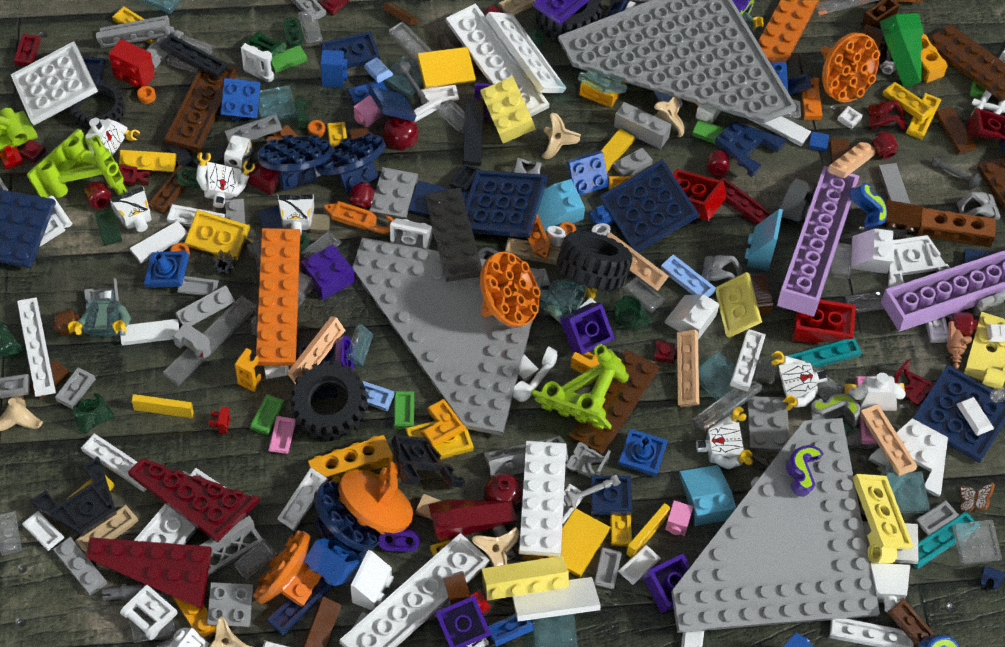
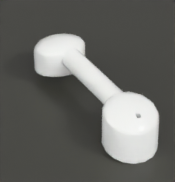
[547,223,610,246]
[513,346,558,402]

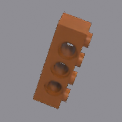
[917,208,996,247]

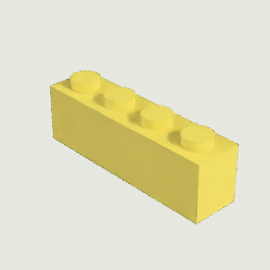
[482,556,569,601]

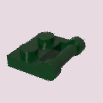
[239,32,286,63]

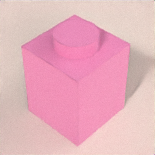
[354,95,382,127]
[665,500,693,536]

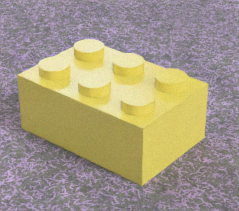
[480,76,536,143]

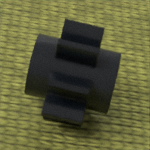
[212,250,236,274]

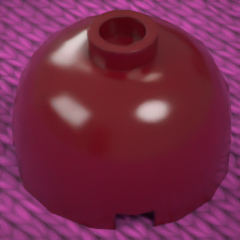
[383,116,419,151]
[483,473,523,511]

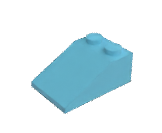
[537,179,585,231]
[744,209,783,271]
[679,465,736,526]

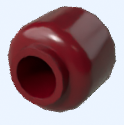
[872,131,898,159]
[707,150,730,177]
[84,181,112,209]
[349,182,375,210]
[948,312,977,337]

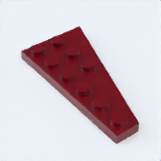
[128,458,260,543]
[86,537,212,610]

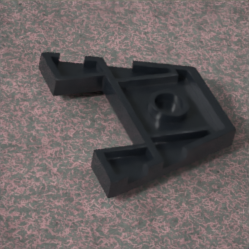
[391,435,465,488]
[30,456,117,537]

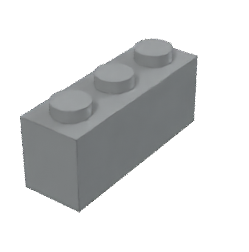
[614,102,671,149]

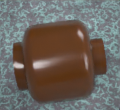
[52,309,81,336]

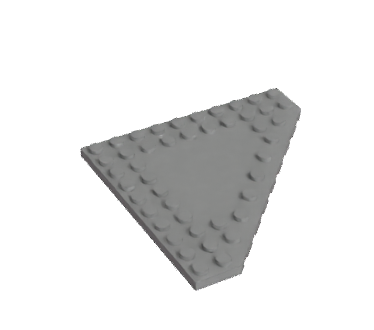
[558,0,797,123]
[352,238,545,436]
[671,418,880,633]

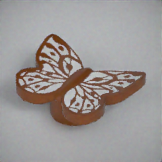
[960,482,995,513]

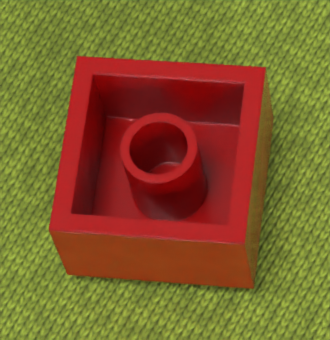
[109,39,155,88]

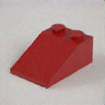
[673,169,727,221]
[792,300,856,343]

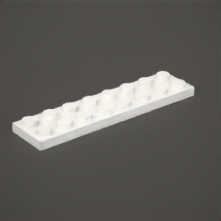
[446,4,549,117]
[340,533,490,647]

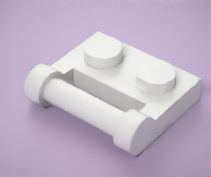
[241,43,274,82]
[120,585,178,640]

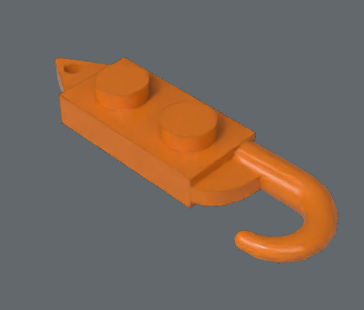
[324,201,394,234]
[528,214,552,260]

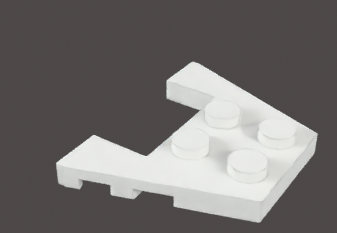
[888,235,950,288]
[868,418,948,498]

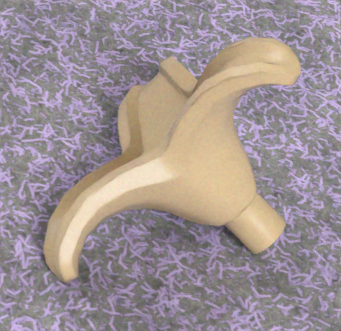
[653,96,684,138]
[542,113,581,160]
[0,395,43,431]
[472,527,520,567]
[209,616,252,647]

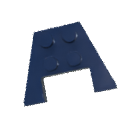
[714,121,786,177]

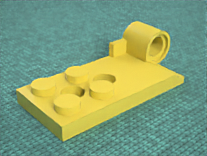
[964,312,1005,391]
[852,474,914,564]

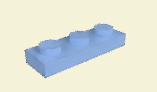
[660,255,716,297]

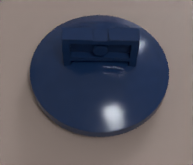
[315,133,386,193]
[257,135,332,190]
[314,480,380,552]

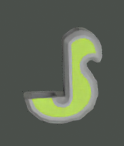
[810,393,860,428]

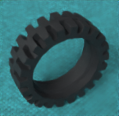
[70,80,125,131]

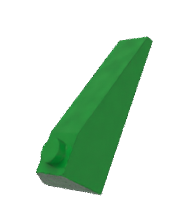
[880,13,923,89]

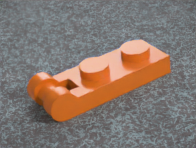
[801,77,822,120]

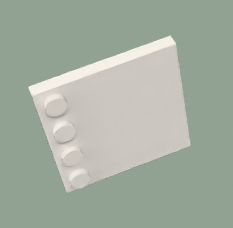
[11,41,98,125]

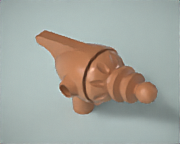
[946,321,972,369]

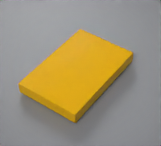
[417,47,476,89]
[184,210,250,261]
[405,421,474,459]
[545,508,611,578]

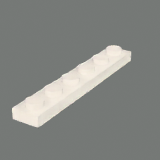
[17,297,56,397]

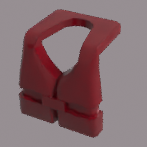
[868,101,905,130]
[894,359,935,406]

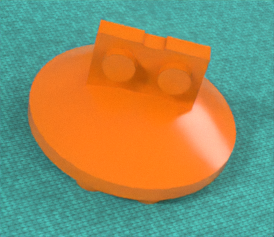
[820,32,880,102]
[480,252,541,328]
[338,461,413,534]
[252,530,322,607]

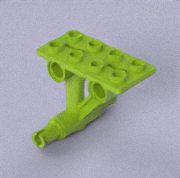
[0,108,38,152]
[27,129,128,198]
[531,344,629,430]

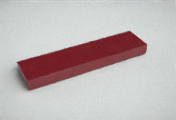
[720,177,773,225]

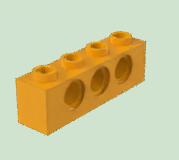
[921,33,948,83]
[308,435,393,483]

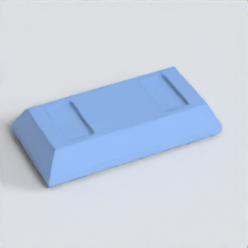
[364,57,393,83]

